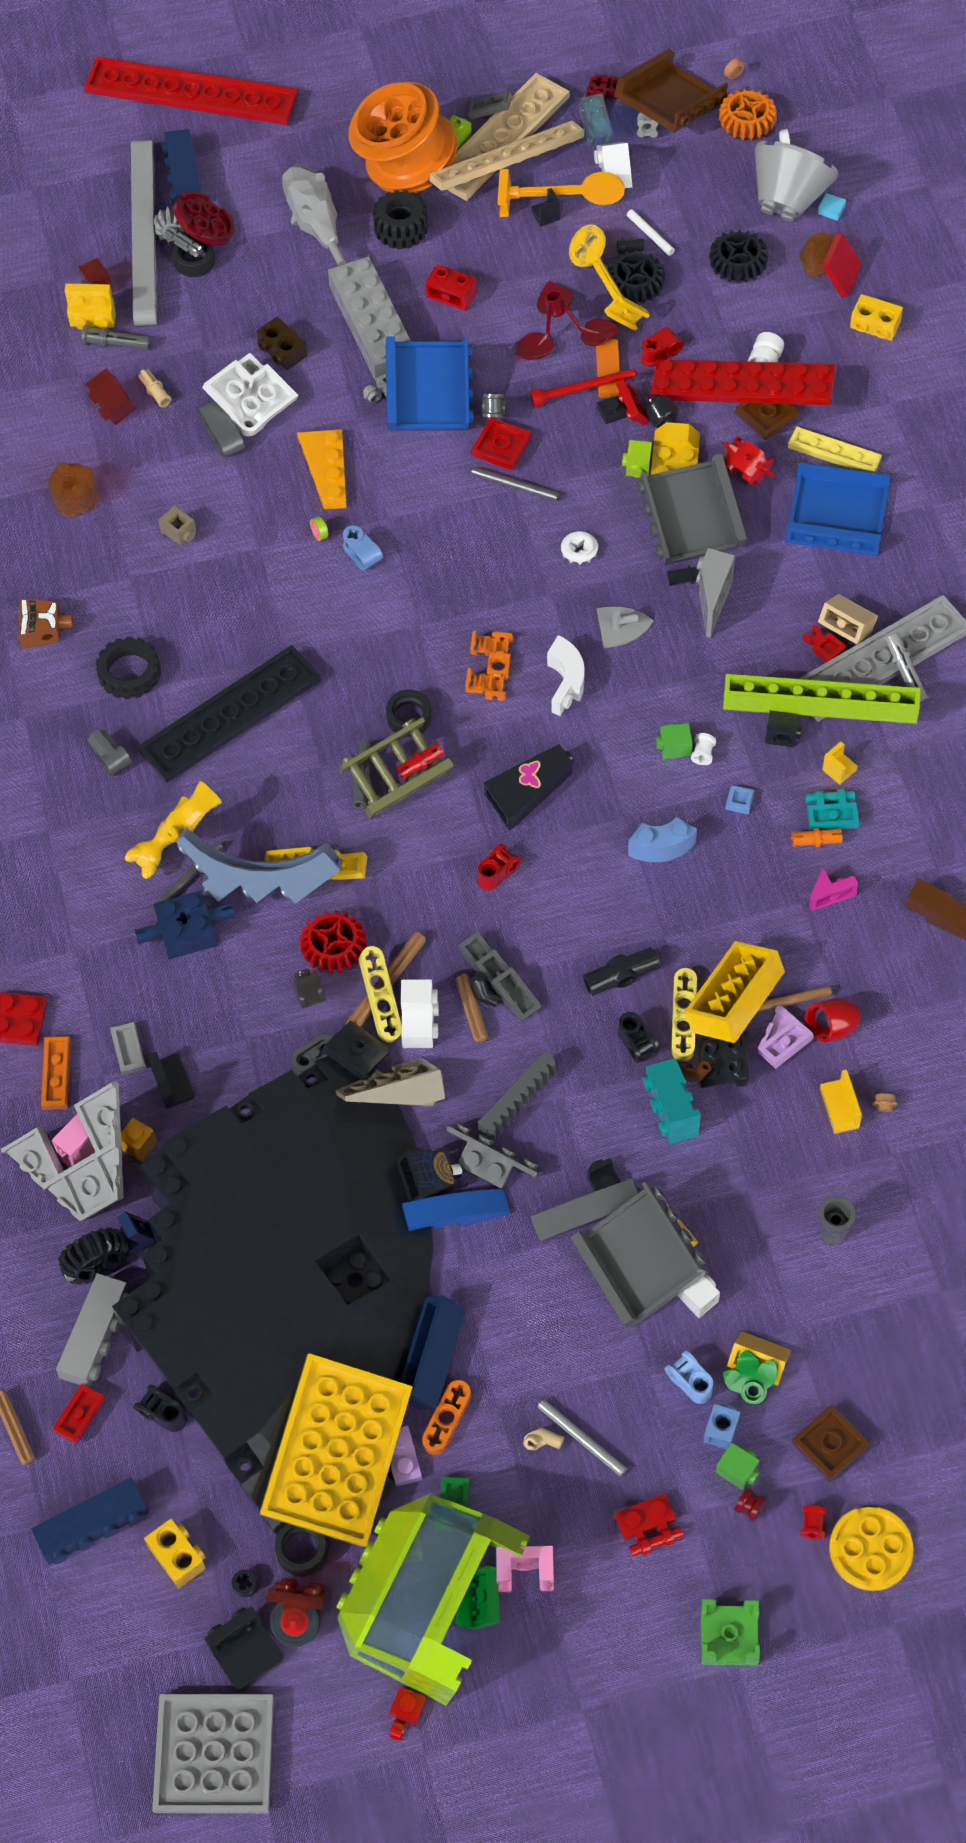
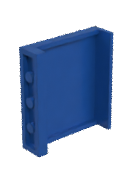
[386,336,473,431]
[785,462,891,556]

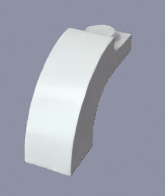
[547,635,584,716]

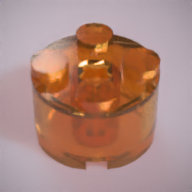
[48,463,98,517]

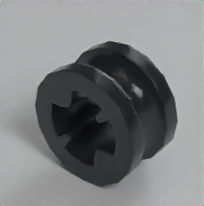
[232,1569,258,1598]

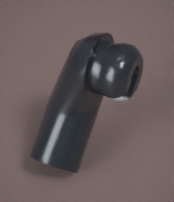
[470,972,500,1008]

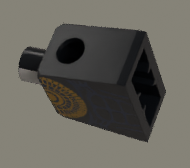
[396,1150,462,1202]

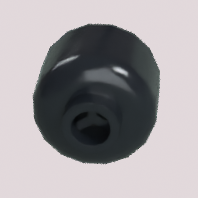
[645,394,678,428]

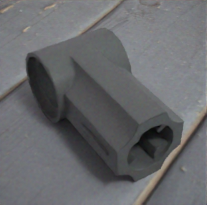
[87,729,132,776]

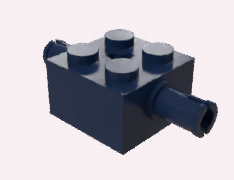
[134,890,235,959]

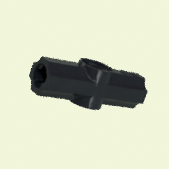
[583,947,660,996]

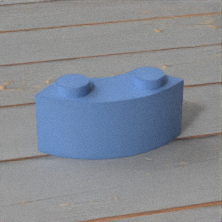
[628,817,697,862]

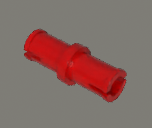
[395,742,445,780]

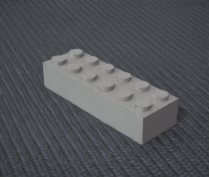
[328,256,411,382]

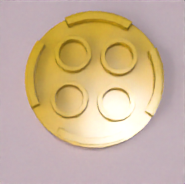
[829,1507,914,1591]

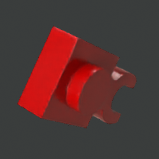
[803,625,846,662]

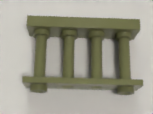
[339,717,454,820]

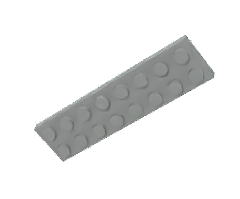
[799,595,966,722]

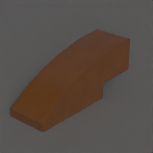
[905,878,966,940]

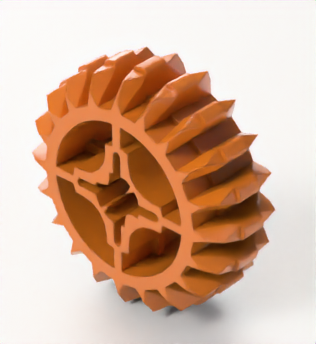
[719,88,777,141]

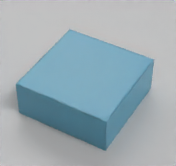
[818,193,846,221]

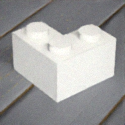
[594,142,632,188]
[401,980,439,1048]

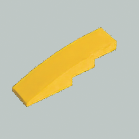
[265,847,367,880]

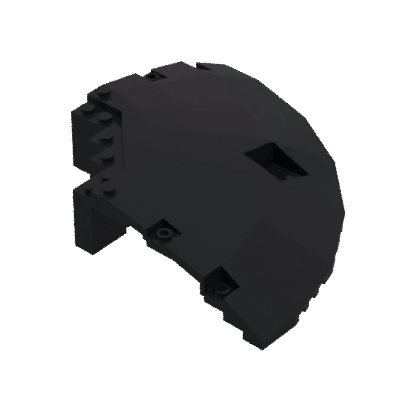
[112,1056,434,1536]

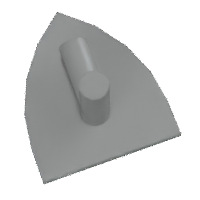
[596,607,654,648]

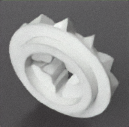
[561,531,598,565]

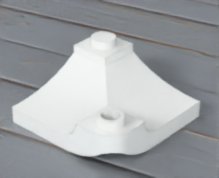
[203,353,298,436]

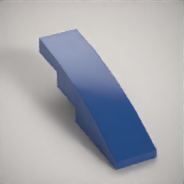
[402,1189,511,1231]

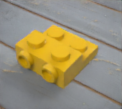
[65,284,116,330]

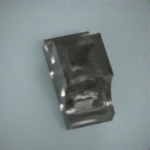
[288,968,326,1009]

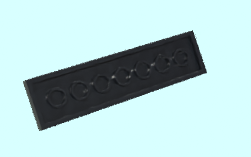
[137,645,321,783]

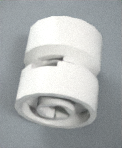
[748,332,784,362]

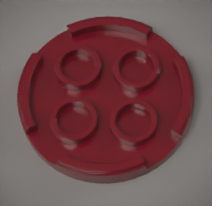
[173,191,234,246]

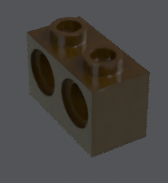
[257,317,307,370]

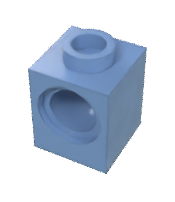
[703,1404,740,1450]

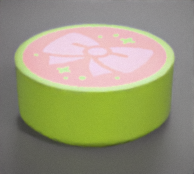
[310,516,328,541]

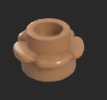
[872,1094,898,1112]

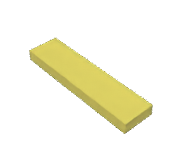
[788,426,882,473]

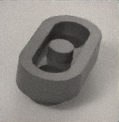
[291,1034,333,1074]

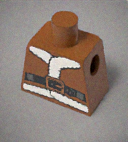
[18,599,73,649]

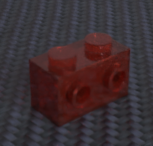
[86,368,137,425]

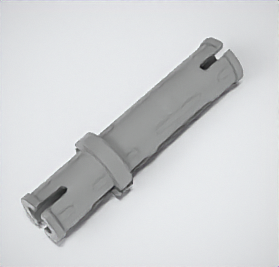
[884,633,928,702]

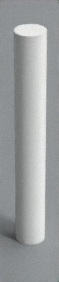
[627,209,675,256]

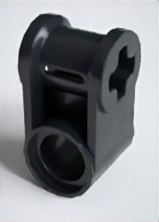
[618,1012,660,1063]
[133,1384,187,1432]

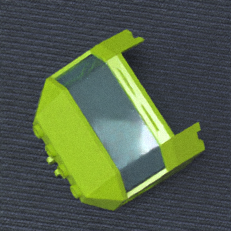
[336,1493,530,1706]

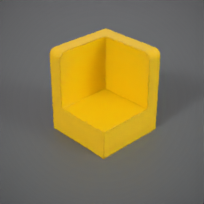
[823,742,858,785]

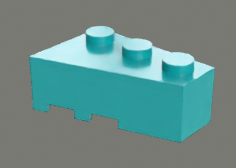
[642,1058,701,1144]

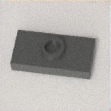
[467,92,512,120]

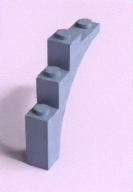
[176,827,343,904]

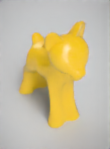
[125,781,222,879]

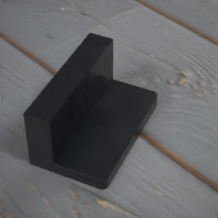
[147,1052,194,1109]

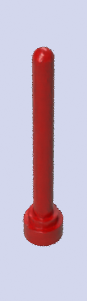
[530,369,637,408]

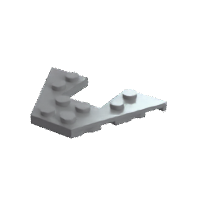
[0,1081,124,1221]

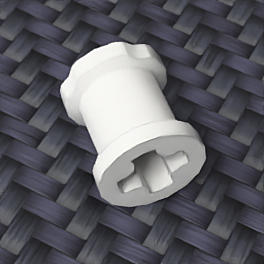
[691,733,716,765]

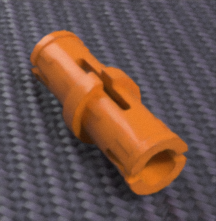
[791,828,842,848]

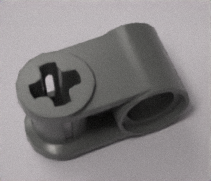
[482,394,506,418]

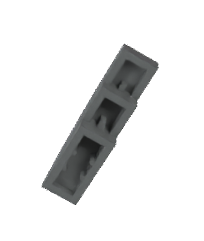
[457,931,542,1022]
[530,1178,639,1241]

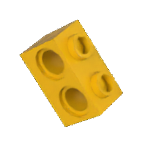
[850,294,903,341]
[144,1519,206,1589]

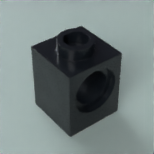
[765,710,802,748]

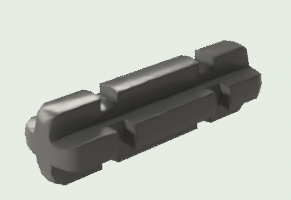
[165,227,203,257]

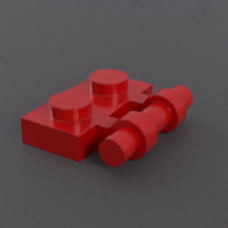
[614,1493,684,1557]

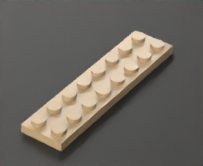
[448,73,570,201]

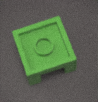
[701,1599,760,1666]

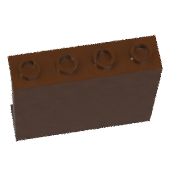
[614,49,728,133]

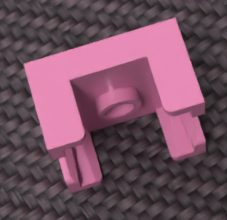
[496,1546,554,1592]

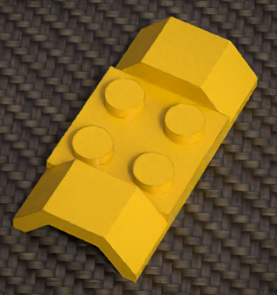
[651,422,700,475]

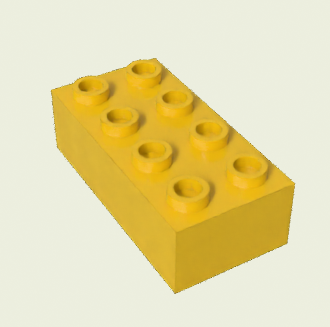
[684,941,785,1043]

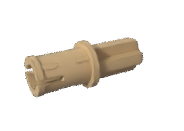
[138,369,172,408]

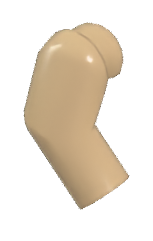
[523,1428,564,1450]

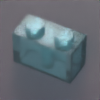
[579,93,613,148]

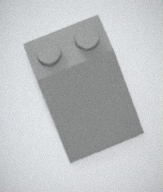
[696,548,735,638]

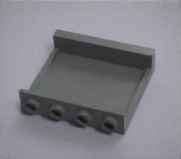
[637,454,747,566]
[570,1182,709,1327]

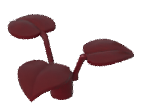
[515,281,619,360]

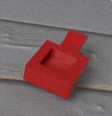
[389,1686,427,1742]

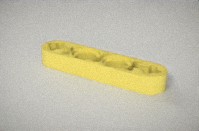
[359,946,402,1043]
[671,968,697,1062]

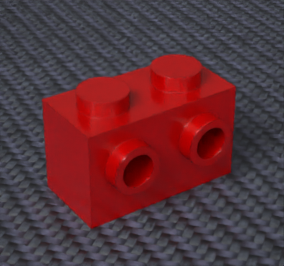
[425,264,477,311]

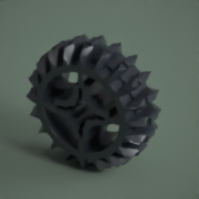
[709,229,769,284]
[607,250,665,304]
[58,1227,130,1285]

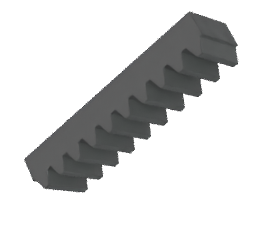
[478,1051,556,1141]

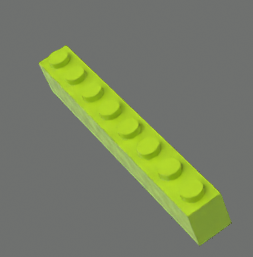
[723,674,921,724]

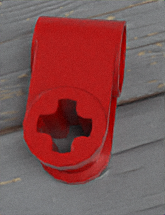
[641,327,684,367]
[478,843,522,891]

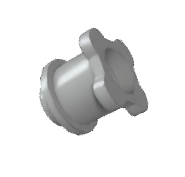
[637,112,658,138]

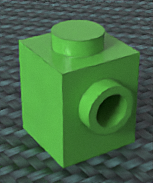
[656,723,692,759]
[716,1442,761,1491]

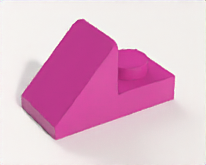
[809,868,858,911]

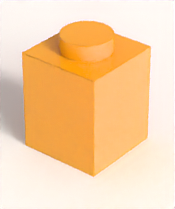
[121,1118,158,1163]

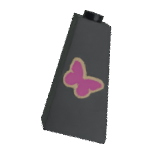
[484,744,574,831]

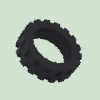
[96,637,161,699]

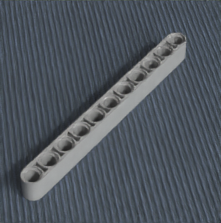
[131,139,157,327]

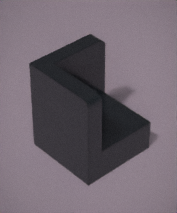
[531,188,560,227]

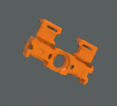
[465,630,513,701]

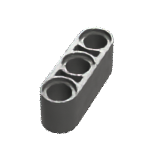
[197,400,245,458]

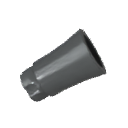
[818,1196,856,1246]

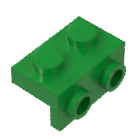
[454,1566,499,1630]

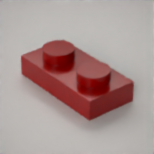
[616,379,650,426]
[52,1383,106,1445]

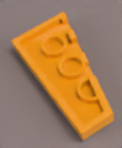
[297,429,347,510]

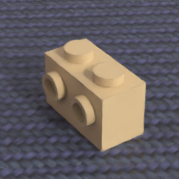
[818,594,878,644]

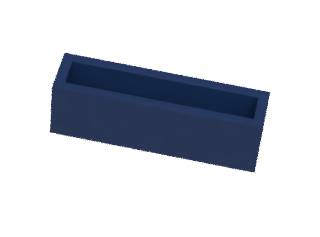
[162,129,201,203]
[400,1295,466,1410]
[31,1477,149,1565]

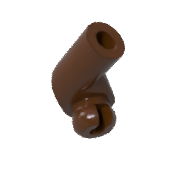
[679,1061,711,1081]

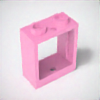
[52,1113,95,1168]

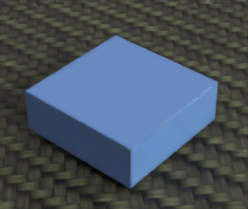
[725,785,755,815]

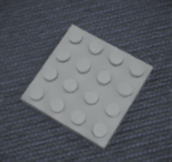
[152,1694,274,1814]

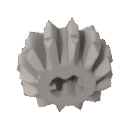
[154,206,189,243]

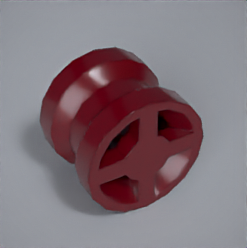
[734,1486,767,1522]

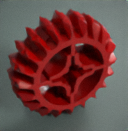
[299,909,367,975]

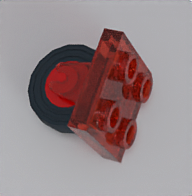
[266,1578,331,1647]

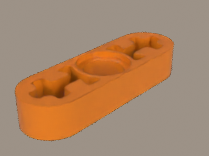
[422,1380,471,1455]

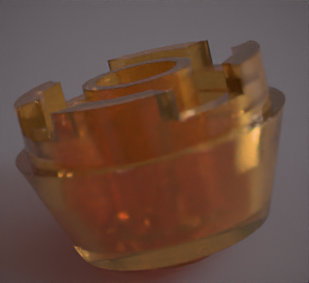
[799,232,835,278]

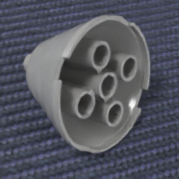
[755,141,838,222]

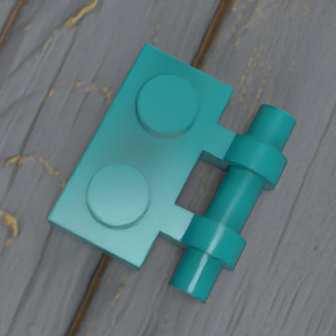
[805,789,859,831]

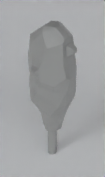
[282,163,346,266]

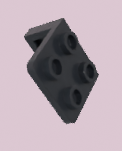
[204,1606,283,1691]

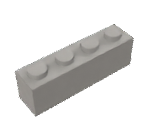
[56,1273,130,1388]

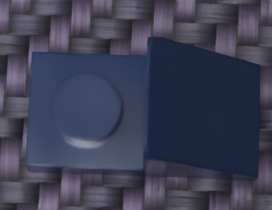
[117,1211,156,1254]

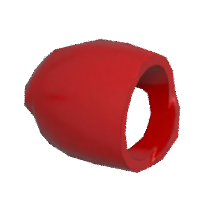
[804,998,861,1042]

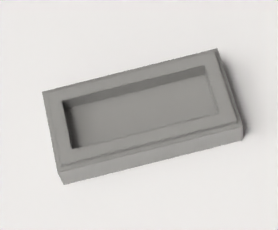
[110,1021,147,1076]

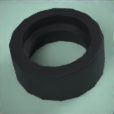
[172,235,215,277]
[386,689,432,737]
[274,1523,328,1576]

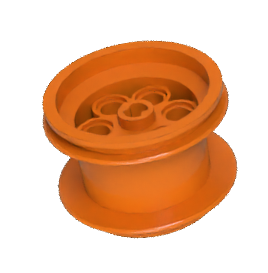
[348,82,458,193]

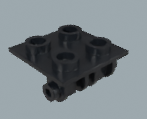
[699,1031,749,1088]

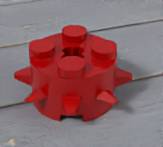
[722,435,775,486]

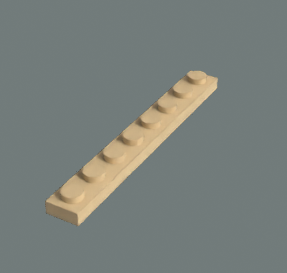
[430,121,584,191]

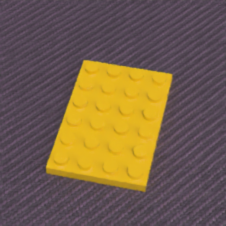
[259,1353,412,1547]

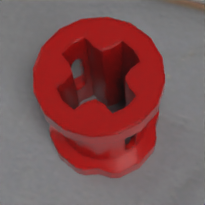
[800,1505,827,1540]

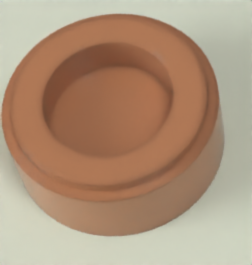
[724,58,744,80]

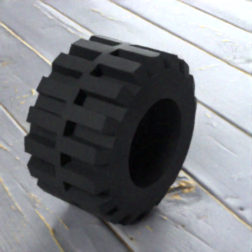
[373,190,428,249]

